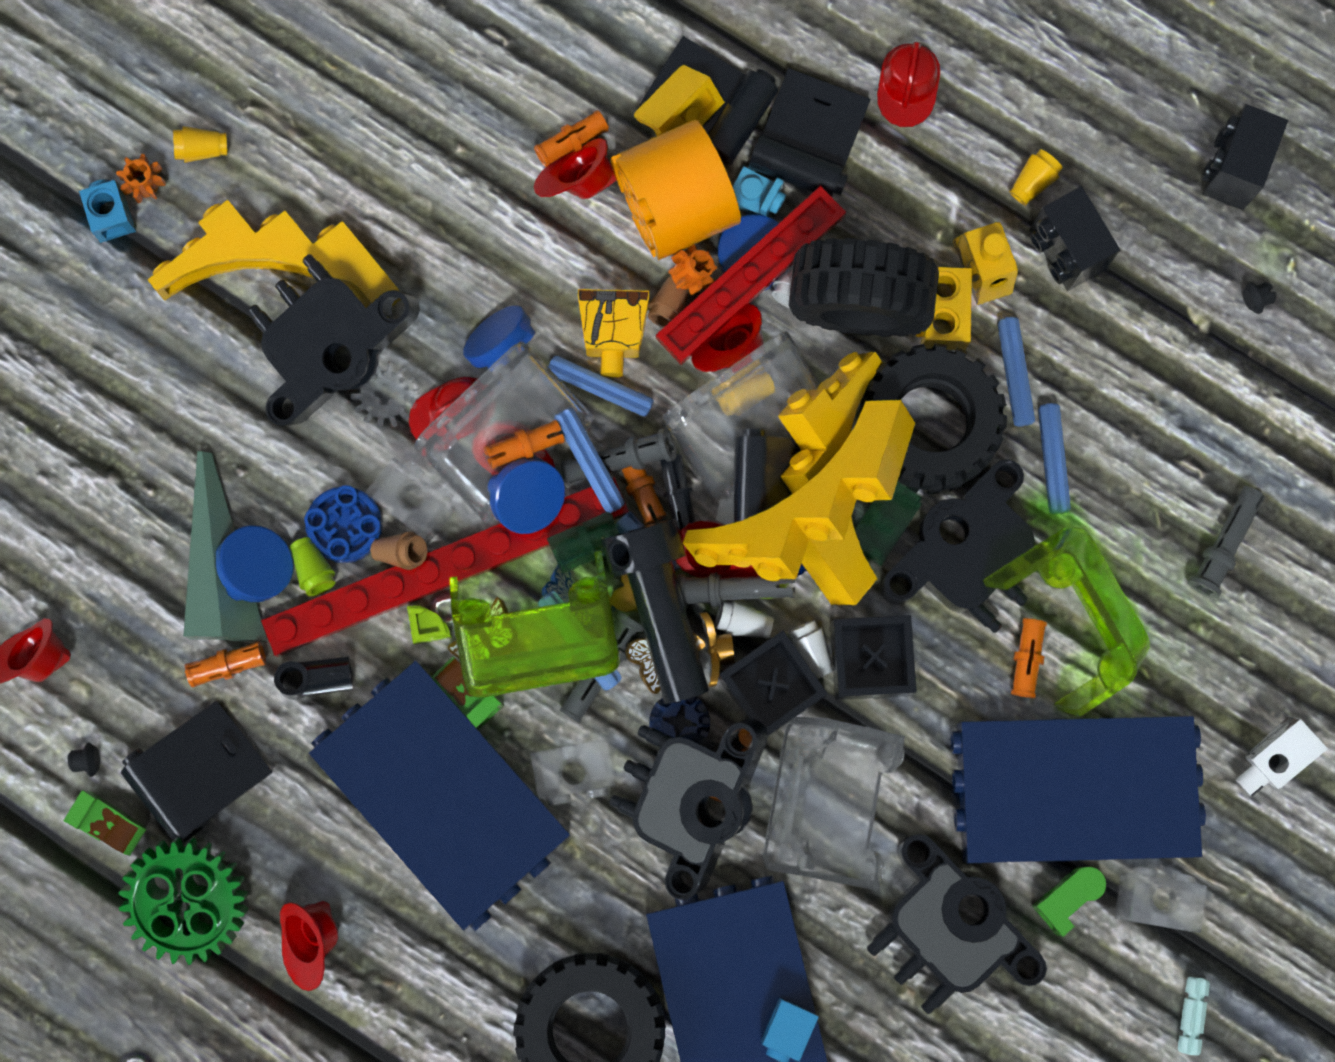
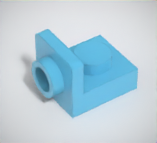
[732,166,786,217]

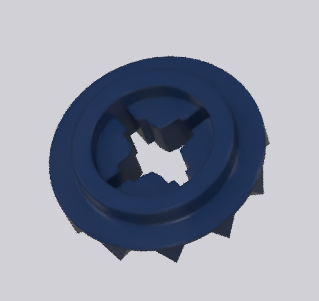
[649,697,710,738]

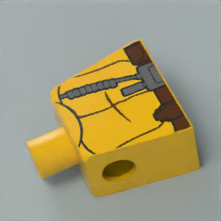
[953,222,1018,305]
[578,289,649,378]

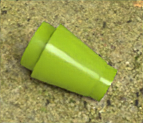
[290,537,335,596]

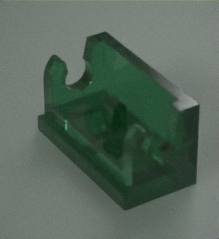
[855,481,923,567]

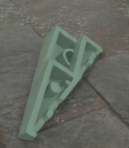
[183,451,267,642]

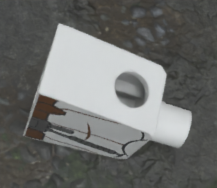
[1236,716,1328,797]

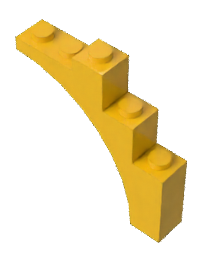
[147,199,401,306]
[778,352,883,605]
[683,400,915,581]

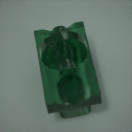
[547,512,620,574]

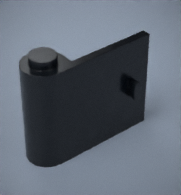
[637,36,778,165]
[748,68,871,198]
[734,429,802,523]
[120,701,273,844]

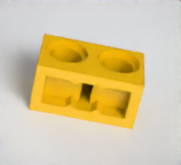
[915,267,972,350]

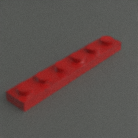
[656,186,846,365]

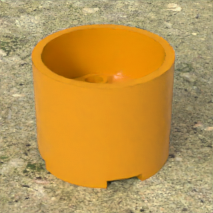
[611,119,741,261]

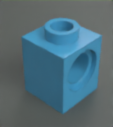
[79,179,136,243]
[760,998,819,1062]

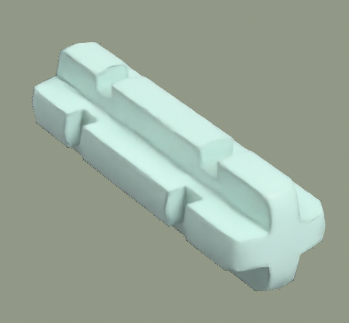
[1178,977,1210,1056]

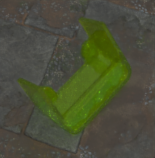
[983,527,1150,716]
[449,550,620,697]

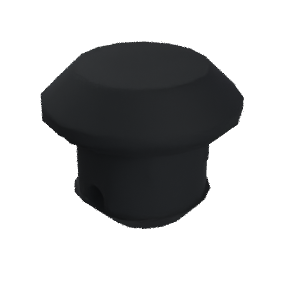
[1243,282,1276,314]
[67,742,100,777]

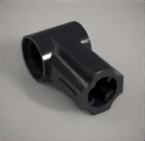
[274,656,353,700]

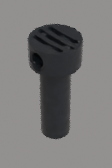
[601,518,709,704]

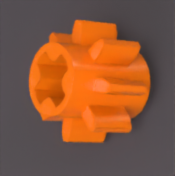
[116,154,166,203]
[668,245,717,295]

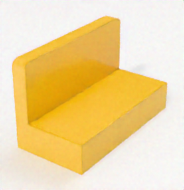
[634,65,725,136]

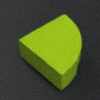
[407,606,452,645]

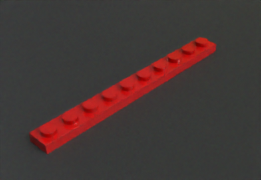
[261,477,629,657]

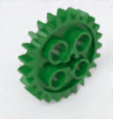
[119,837,249,965]

